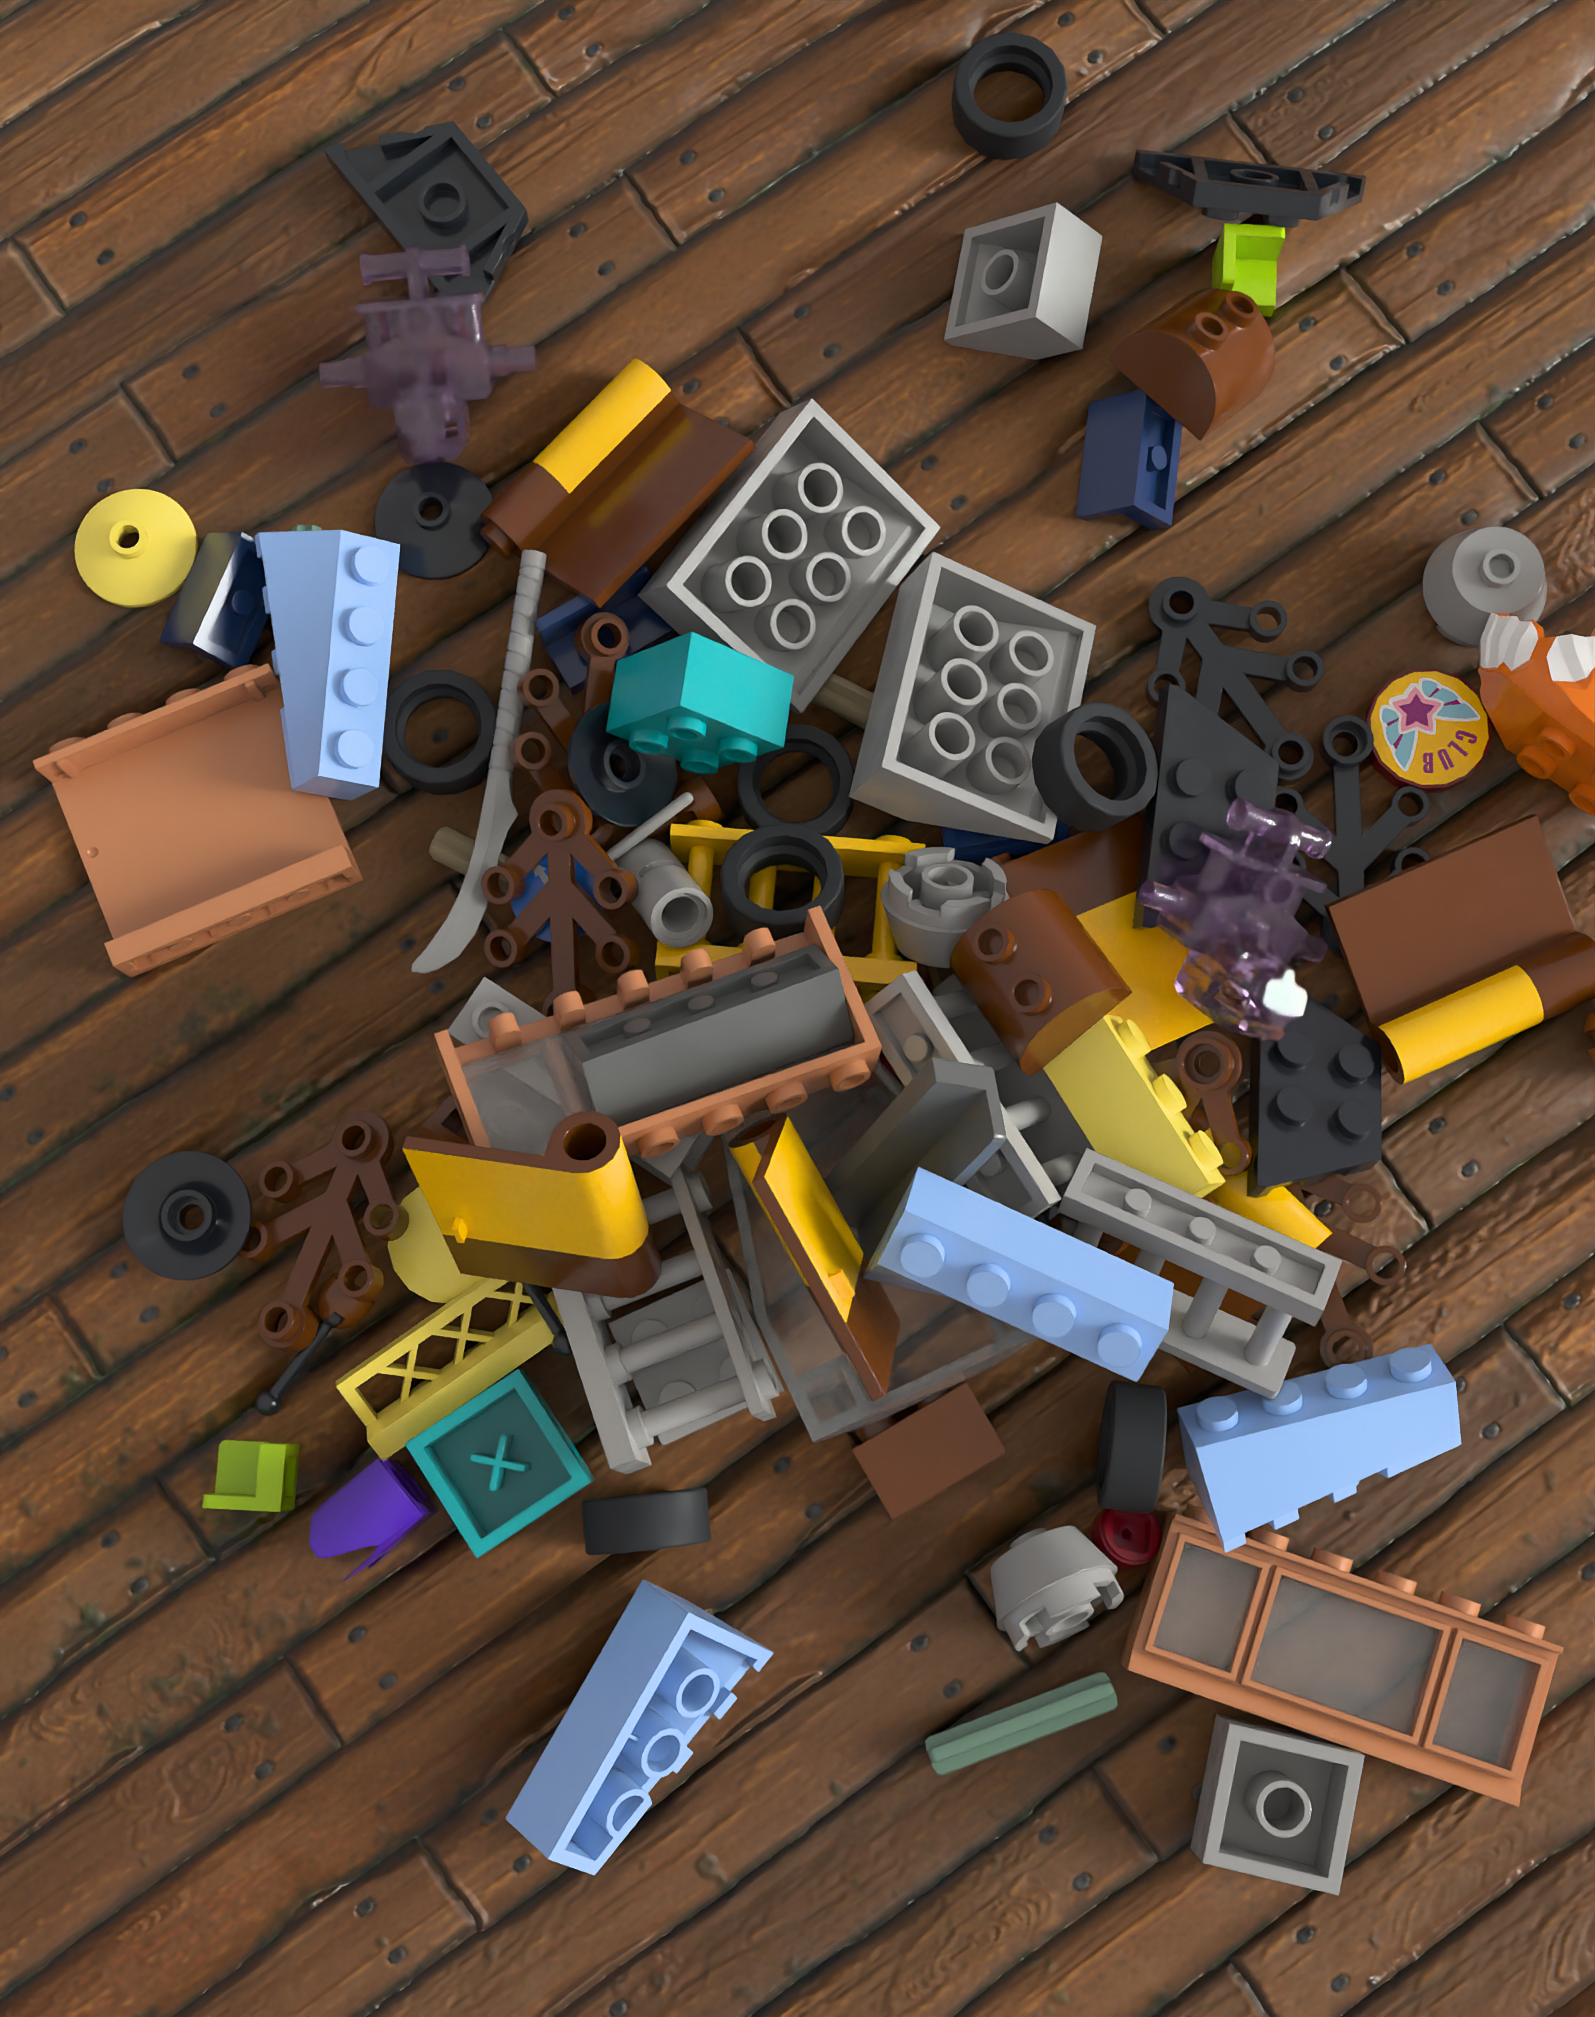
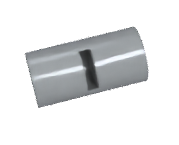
[616,838,713,948]

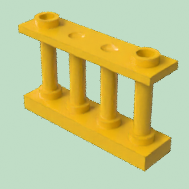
[655,820,926,1004]

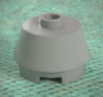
[1423,527,1547,649]
[881,847,1010,968]
[990,1526,1124,1651]

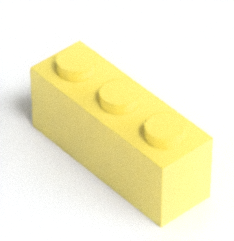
[1043,1015,1226,1198]

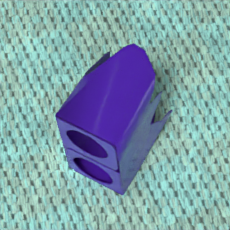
[309,1458,437,1581]

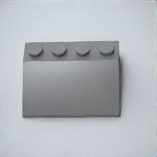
[638,398,941,714]
[849,552,1096,844]

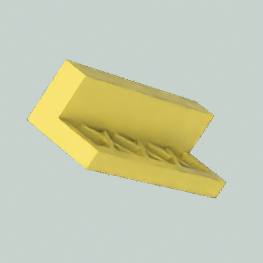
[336,1277,565,1459]

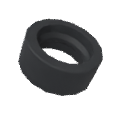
[951,32,1068,160]
[382,669,497,795]
[1031,702,1159,831]
[737,724,855,836]
[720,823,844,941]
[1096,1381,1167,1514]
[581,1488,711,1555]

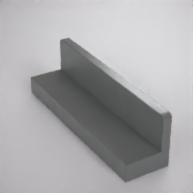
[563,944,854,1127]
[824,1057,1006,1262]

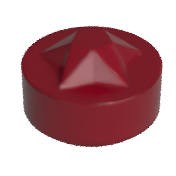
[1091,1508,1161,1570]

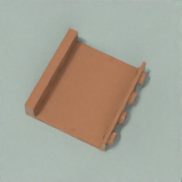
[33,663,363,978]

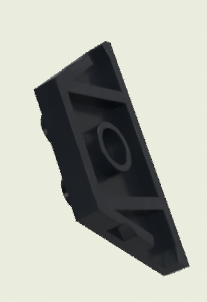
[324,121,529,331]
[1132,149,1367,228]
[1132,684,1279,930]
[1247,968,1382,1198]

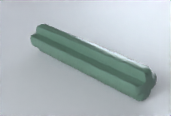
[925,1671,1118,1776]

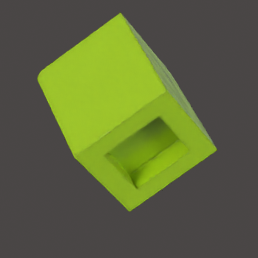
[1212,223,1285,317]
[202,1440,300,1512]

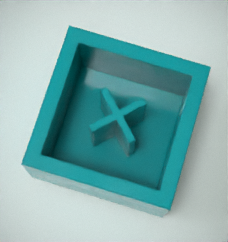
[606,632,794,775]
[405,1369,596,1558]

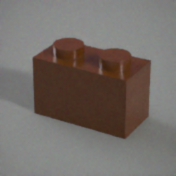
[851,1378,1007,1520]

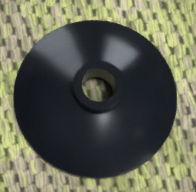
[375,462,493,580]
[567,701,677,828]
[123,1151,253,1281]

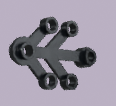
[1145,577,1324,786]
[1267,715,1431,959]

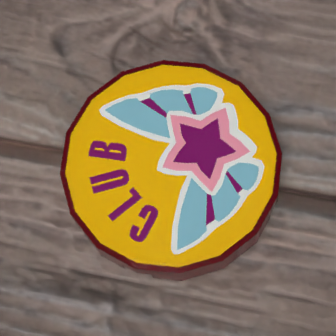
[1365,669,1492,793]

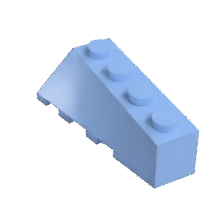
[255,530,400,801]
[863,1167,1174,1382]
[1177,1343,1461,1553]
[505,1579,774,1876]

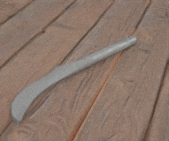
[411,550,547,974]

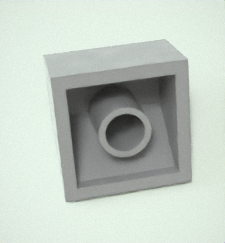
[944,202,1103,360]

